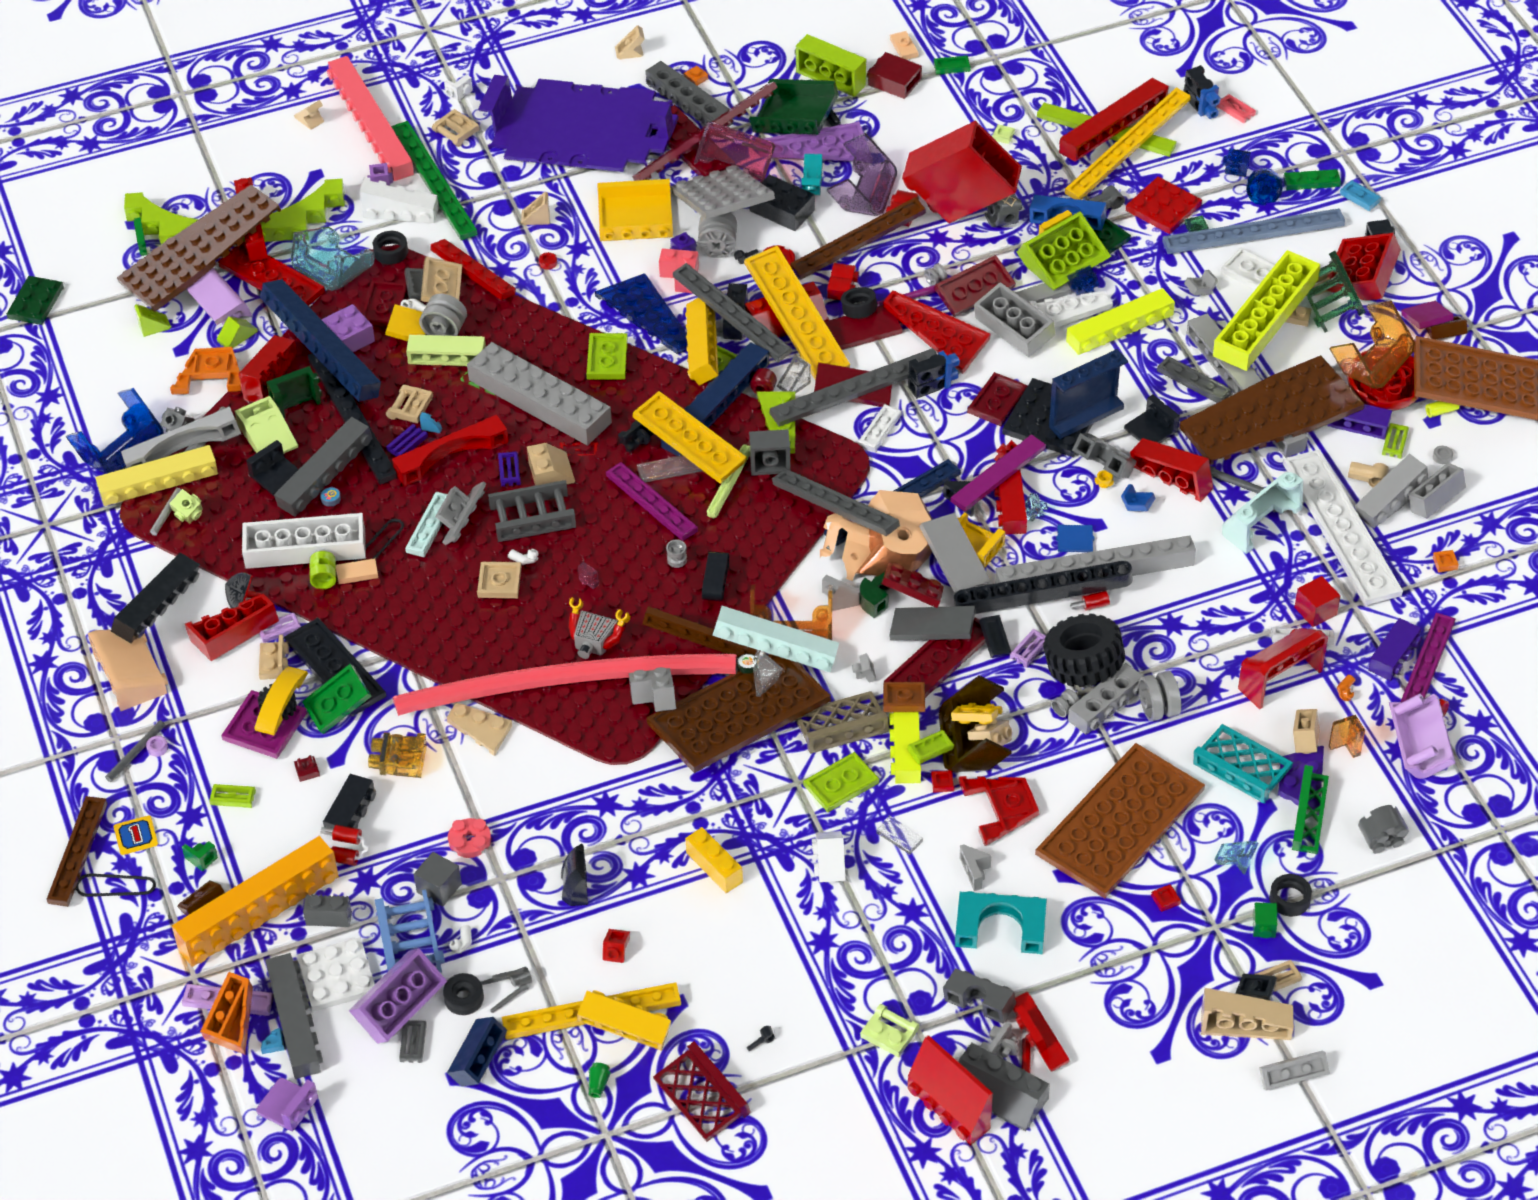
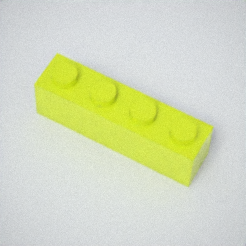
[889,712,921,784]

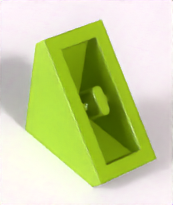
[134,304,171,337]
[217,316,258,348]

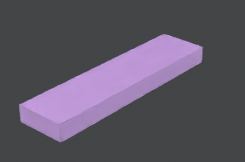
[182,984,274,1016]

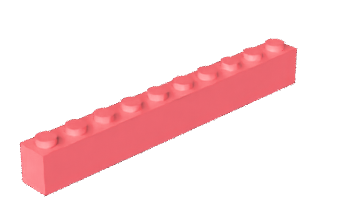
[327,56,414,181]

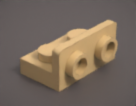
[259,635,289,680]

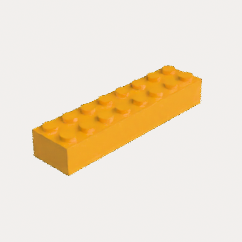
[171,835,339,967]

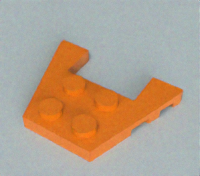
[170,347,241,395]

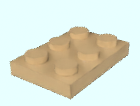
[421,256,462,302]

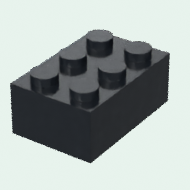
[749,174,815,231]

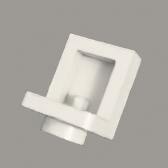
[444,75,473,101]

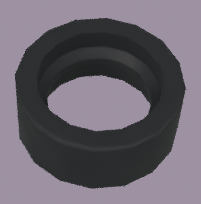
[372,230,408,265]
[841,287,878,318]
[1269,874,1312,917]

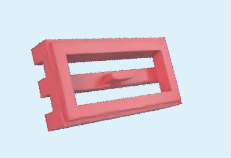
[1217,94,1256,123]

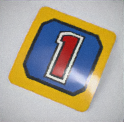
[113,815,158,855]

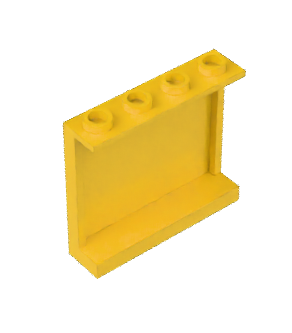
[597,179,673,241]

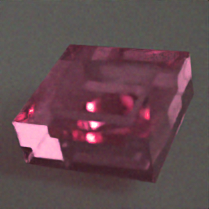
[578,561,599,589]

